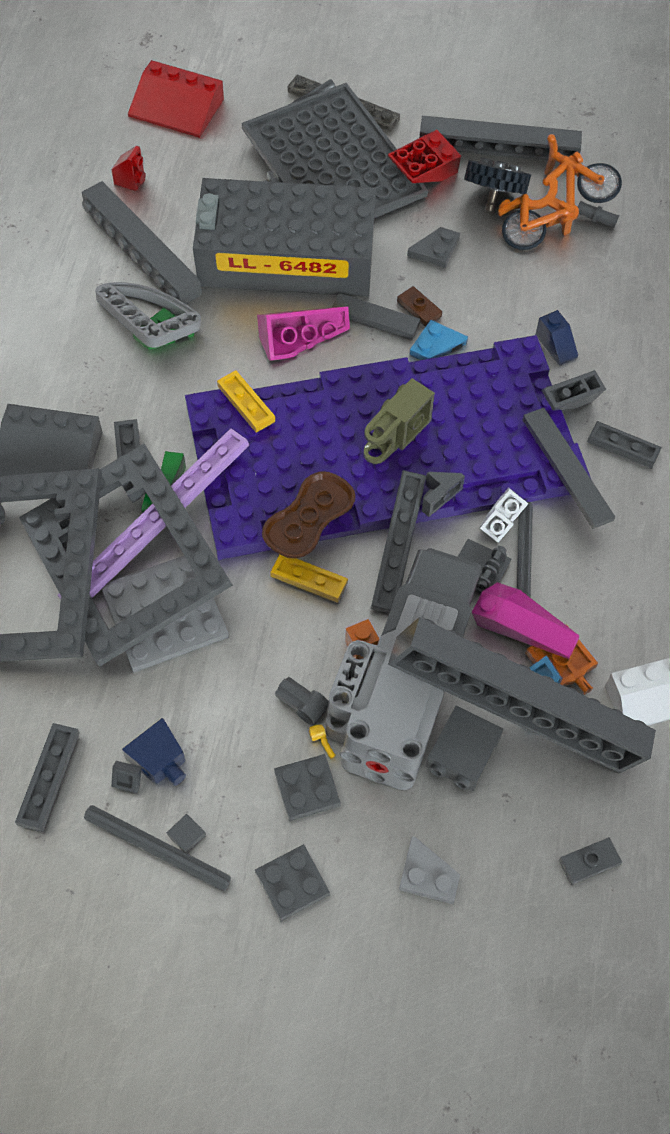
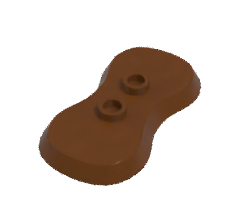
[262,471,356,559]

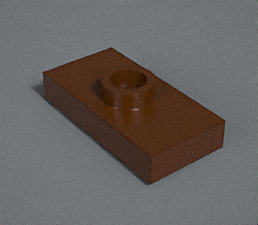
[397,286,443,327]

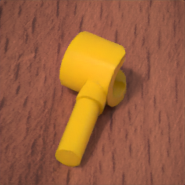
[309,724,336,759]

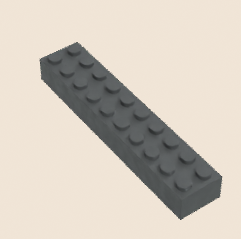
[388,617,656,773]

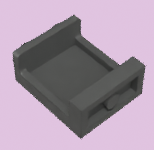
[426,705,504,791]

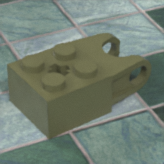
[363,378,435,464]

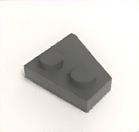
[407,227,460,268]

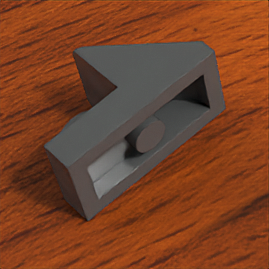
[422,472,465,517]

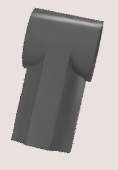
[275,677,329,725]

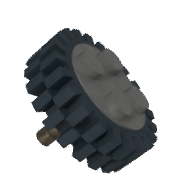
[464,157,531,212]

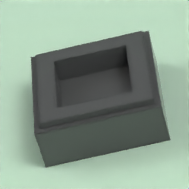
[111,761,142,793]
[166,813,206,853]

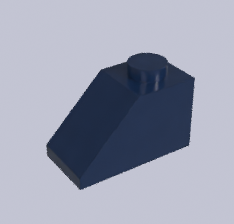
[535,310,578,366]

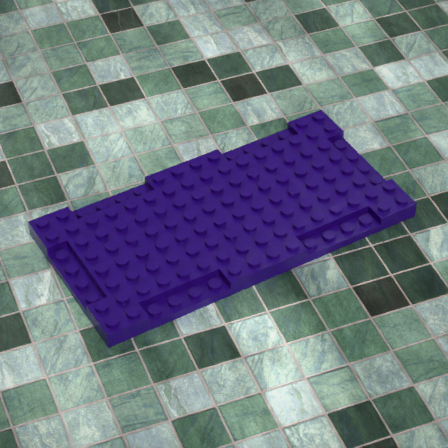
[185,335,591,560]

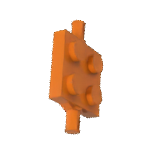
[525,624,598,695]

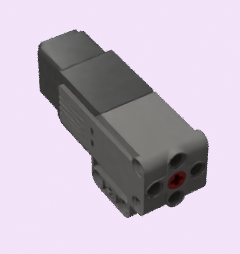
[325,548,481,790]

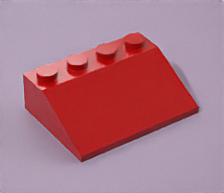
[128,60,224,138]

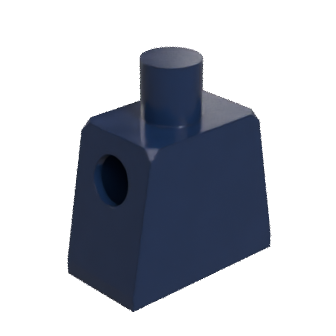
[122,718,186,786]

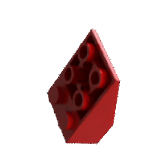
[388,130,461,183]

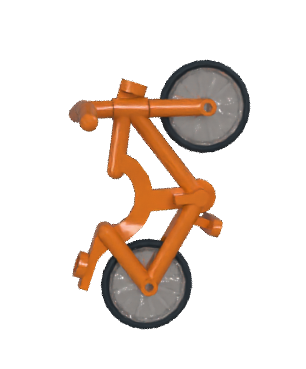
[498,134,622,250]

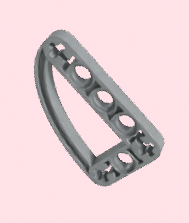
[95,282,201,348]

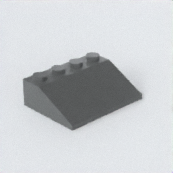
[0,404,103,477]

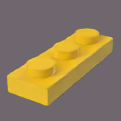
[217,370,275,433]
[270,554,348,603]

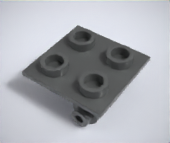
[458,539,512,593]

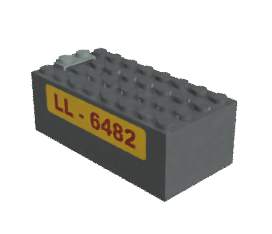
[193,178,376,297]

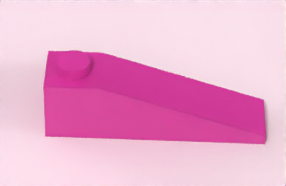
[257,306,350,361]
[472,582,579,659]

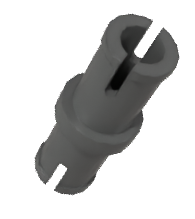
[578,201,620,228]

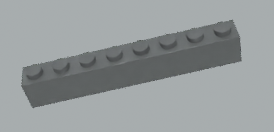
[419,115,582,161]
[81,181,202,304]

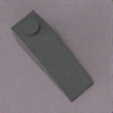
[542,370,606,411]

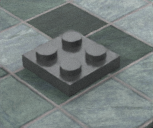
[274,754,341,821]
[255,844,330,922]

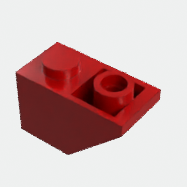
[111,145,146,191]

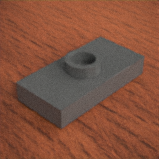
[559,837,622,885]

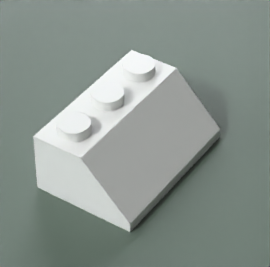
[605,658,670,726]

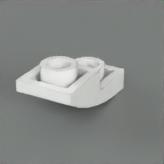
[479,487,528,542]

